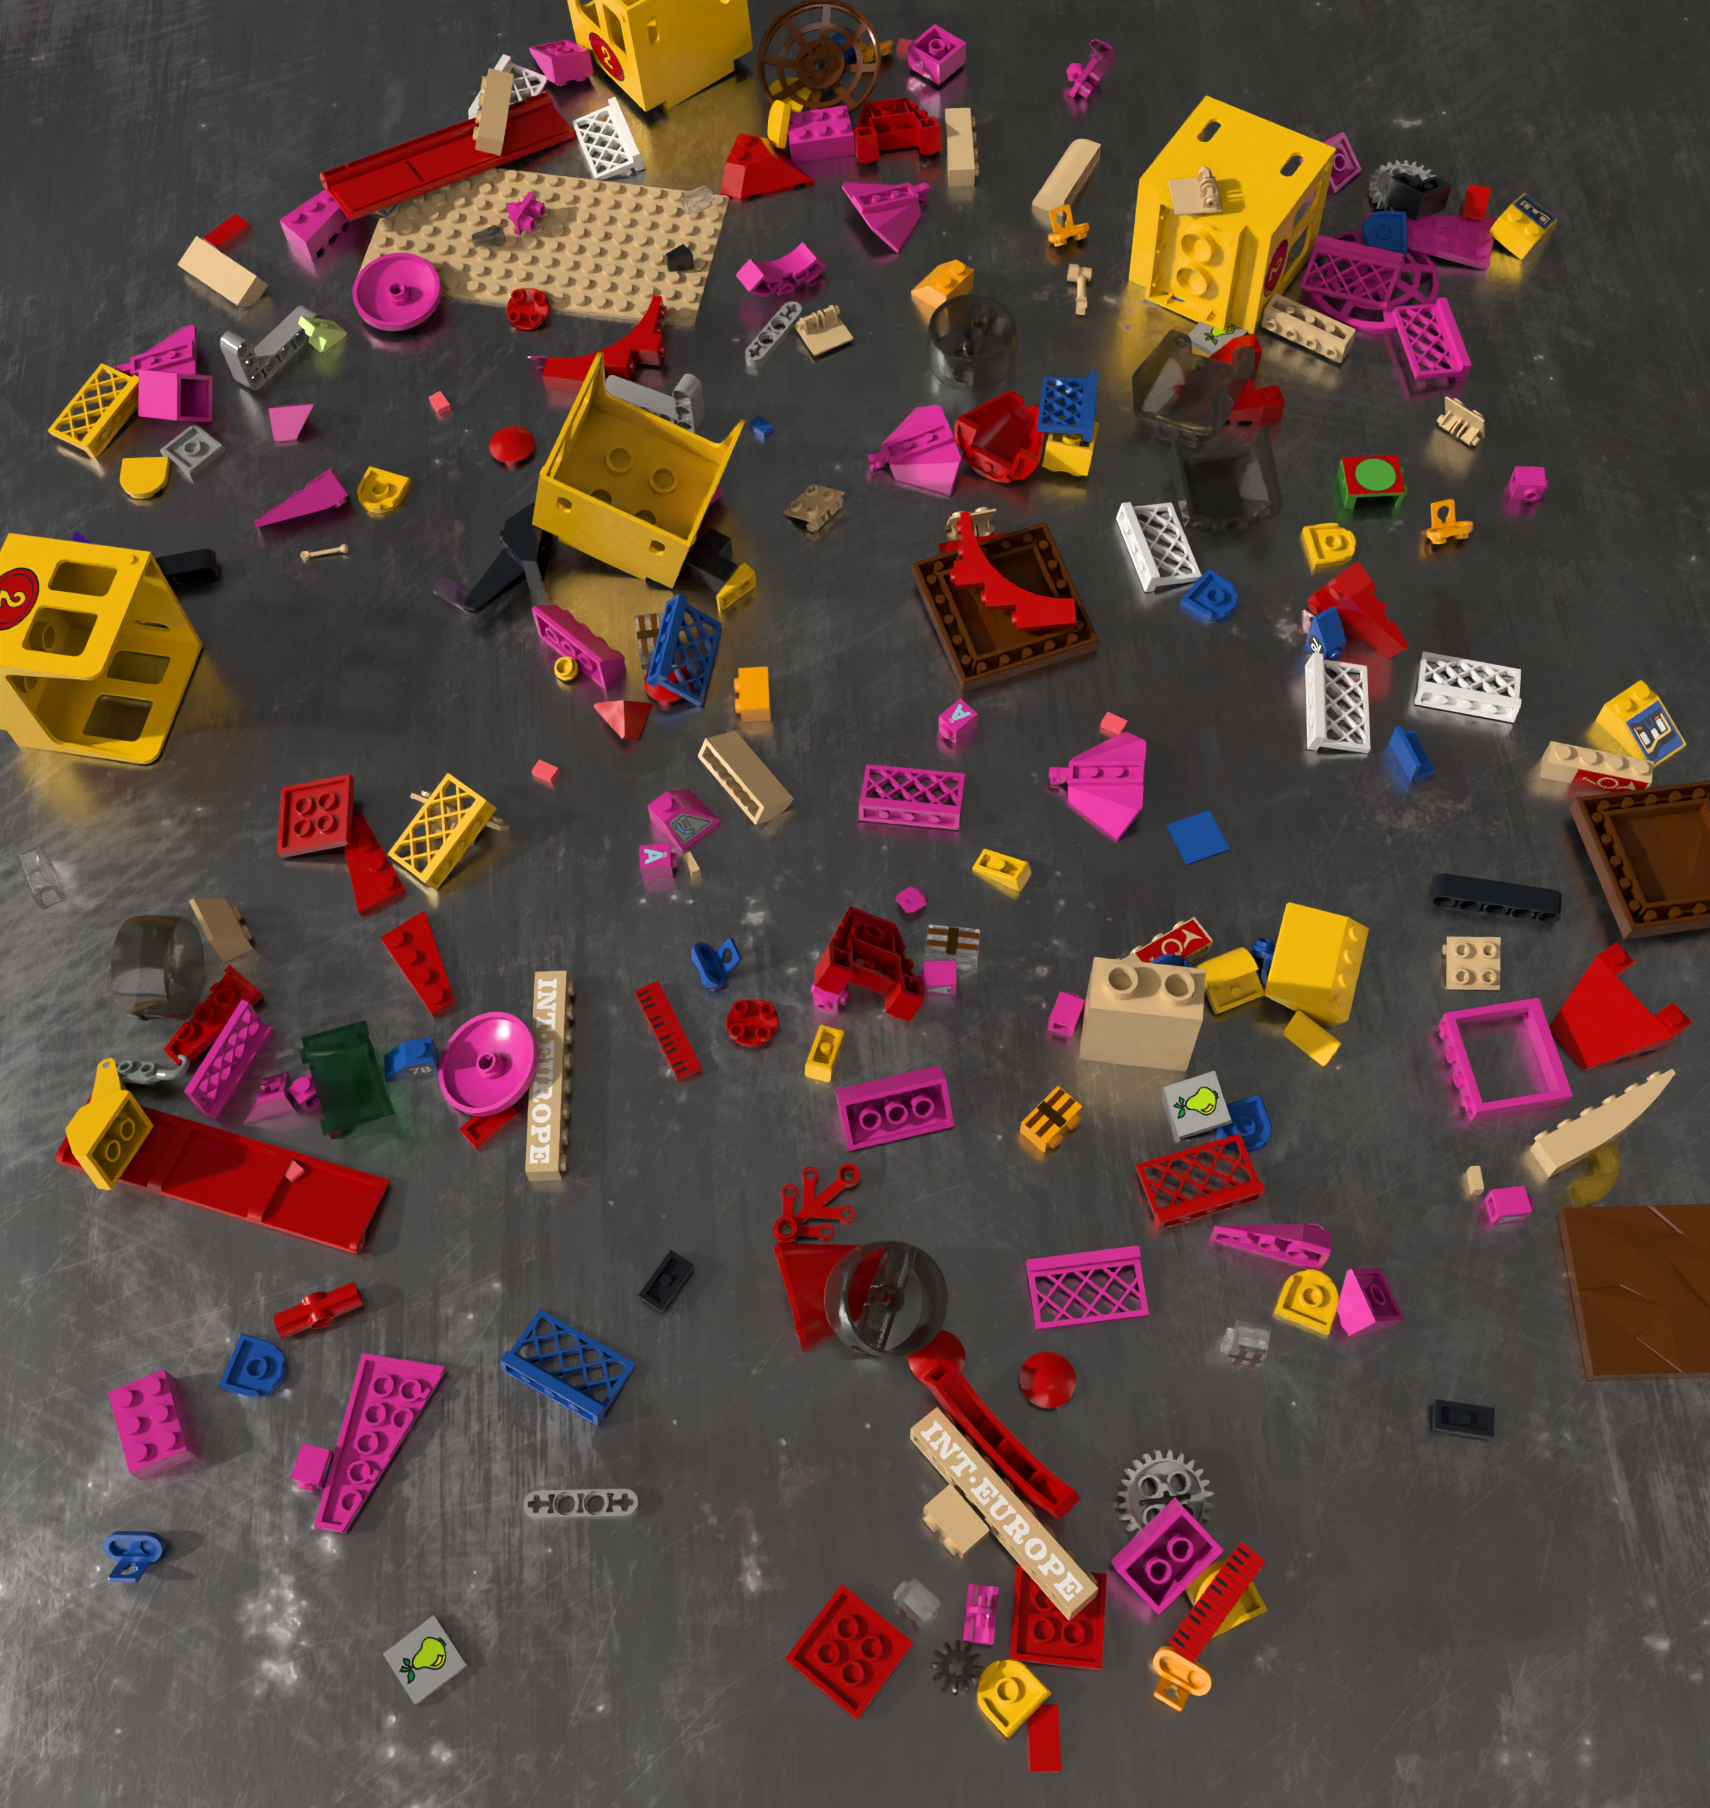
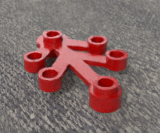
[773,1163,860,1243]

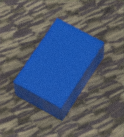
[749,415,774,439]

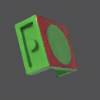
[1337,455,1407,509]

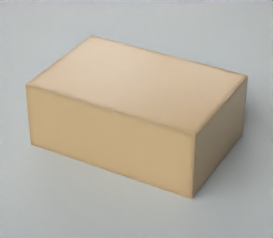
[682,851,701,880]
[1466,1166,1484,1195]

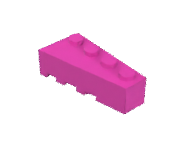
[280,189,351,261]

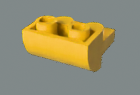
[1192,947,1264,1014]
[1185,1558,1268,1639]

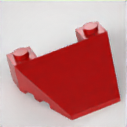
[854,97,942,164]
[1173,334,1285,425]
[1306,561,1409,659]
[814,906,925,1022]
[1549,942,1692,1071]

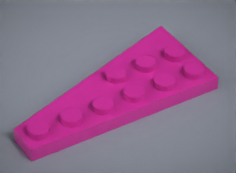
[1360,213,1497,271]
[314,1353,447,1534]

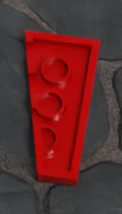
[344,812,407,917]
[380,910,456,1018]
[163,964,264,1066]

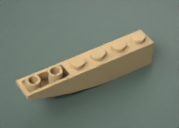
[1529,1069,1675,1177]

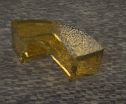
[1566,1141,1620,1208]

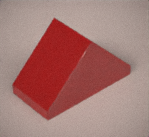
[1462,184,1491,222]

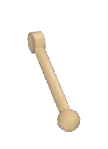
[300,544,349,561]

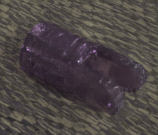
[434,576,471,614]

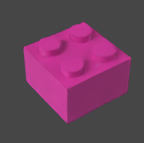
[908,24,966,85]

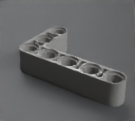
[220,305,323,390]
[606,374,705,434]

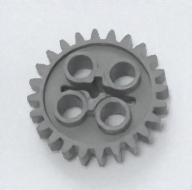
[1368,160,1437,211]
[1116,1450,1214,1535]

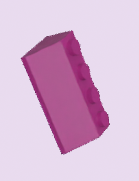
[532,605,627,690]
[835,1066,954,1151]

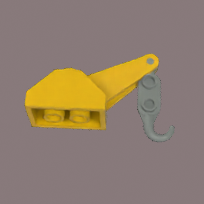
[65,1054,190,1190]

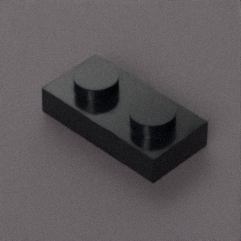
[638,1250,695,1313]
[1432,1399,1495,1440]

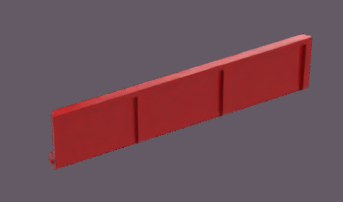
[319,91,576,221]
[56,1094,390,1255]

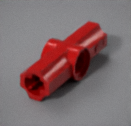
[273,1281,363,1339]

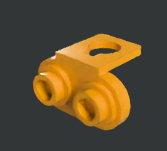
[854,23,894,64]
[1048,204,1090,246]
[1426,499,1473,544]
[1153,1646,1213,1712]

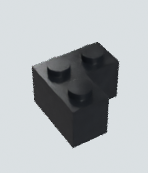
[1383,172,1452,220]
[685,528,738,594]

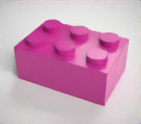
[787,105,854,163]
[108,1369,197,1480]
[1111,1497,1224,1615]

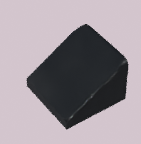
[665,244,694,272]

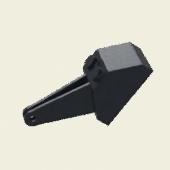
[464,503,554,615]

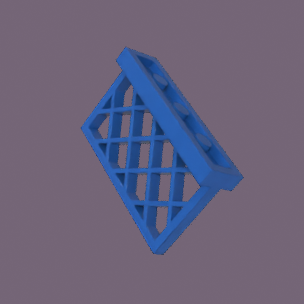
[1037,372,1098,442]
[646,593,722,706]
[500,1309,636,1427]

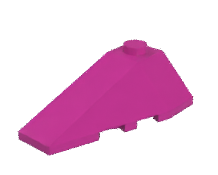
[253,467,349,527]
[1210,1224,1332,1271]

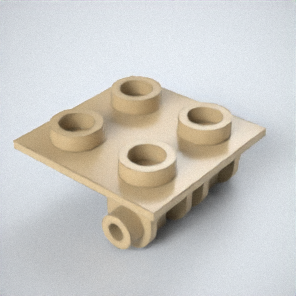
[1168,166,1222,216]
[794,305,854,356]
[1437,396,1485,446]
[783,484,845,532]
[945,507,996,542]
[1443,937,1501,990]

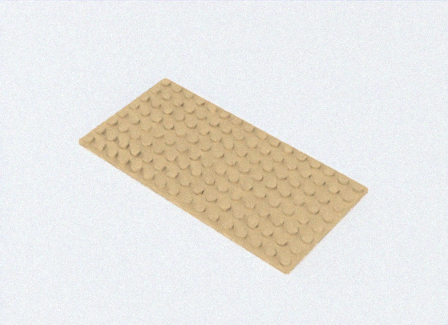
[358,168,730,327]

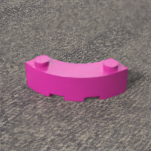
[736,242,828,297]

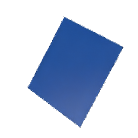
[1166,810,1230,865]

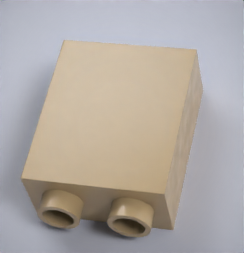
[1079,957,1206,1072]

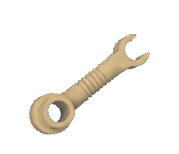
[1067,264,1092,315]

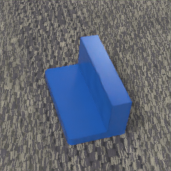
[1389,726,1435,782]

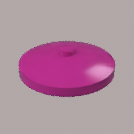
[352,253,442,331]
[438,1012,539,1116]

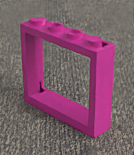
[1439,997,1573,1122]

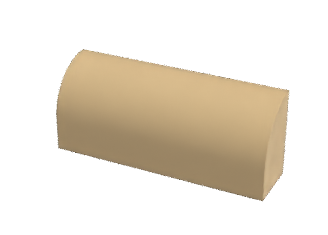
[1032,139,1101,217]
[177,236,268,307]
[698,731,794,825]

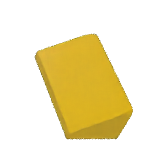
[1283,1010,1341,1066]

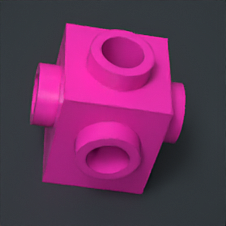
[811,980,851,1015]

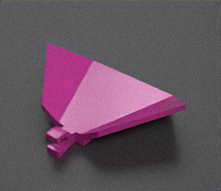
[842,180,930,254]
[114,325,197,383]
[867,405,962,497]
[1049,731,1147,841]

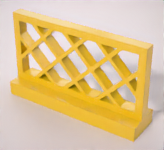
[48,363,139,459]
[388,773,497,890]

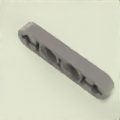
[745,301,802,368]
[523,1489,640,1520]

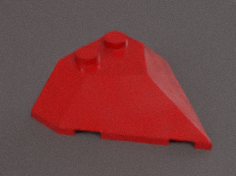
[720,133,814,201]

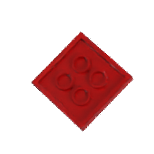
[277,774,354,858]
[1009,1564,1107,1671]
[785,1584,914,1720]

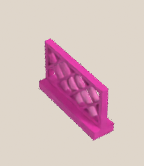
[1300,235,1405,310]
[1391,297,1472,382]
[859,764,965,830]
[184,999,274,1122]
[1025,1245,1149,1330]

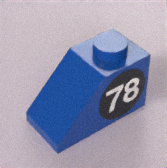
[1305,606,1347,661]
[384,1037,439,1082]

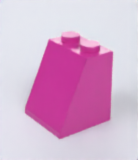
[139,370,212,422]

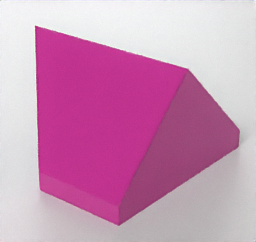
[268,404,314,444]
[242,1072,295,1125]

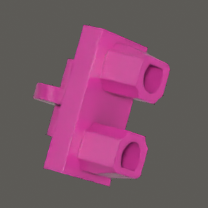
[1066,58,1103,99]
[507,192,546,236]
[963,1583,999,1645]

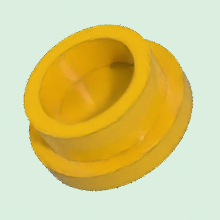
[554,657,578,681]

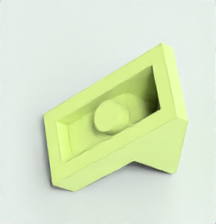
[298,316,347,353]

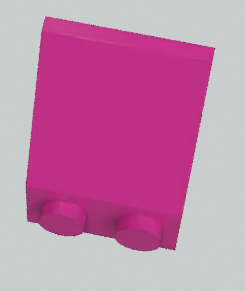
[529,39,593,86]

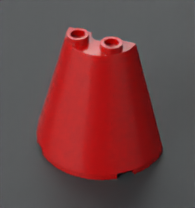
[954,390,1048,483]
[773,1243,896,1353]

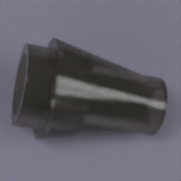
[472,224,506,248]

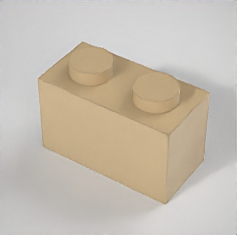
[923,1483,990,1559]

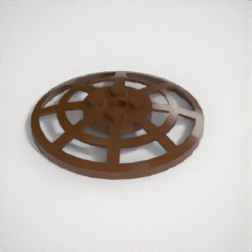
[757,0,881,115]

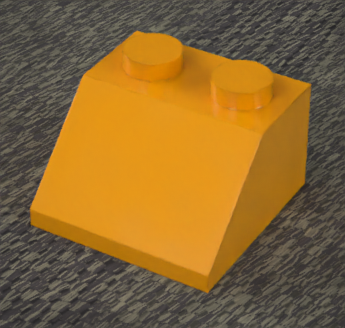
[911,259,974,315]

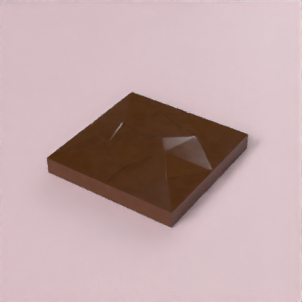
[911,522,1100,693]
[1569,780,1710,940]
[1557,1204,1710,1381]

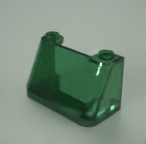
[298,1020,398,1140]

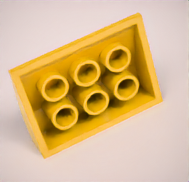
[1264,902,1369,1028]

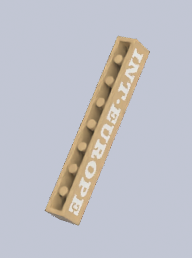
[525,971,574,1181]
[910,1407,1098,1621]

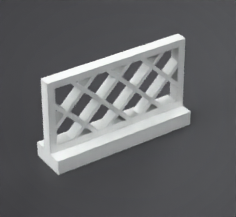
[468,54,549,119]
[571,97,645,181]
[1116,502,1202,592]
[1415,651,1521,723]
[1305,653,1371,753]

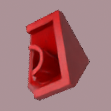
[593,700,653,740]

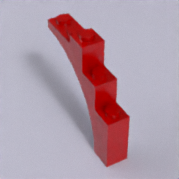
[542,295,667,394]
[950,512,1077,632]
[922,1359,1081,1519]

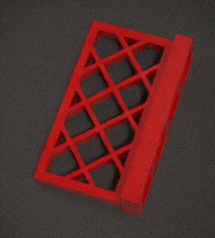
[1136,1134,1266,1231]

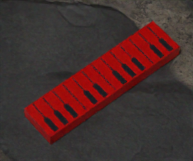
[634,981,702,1082]
[1168,1542,1266,1663]

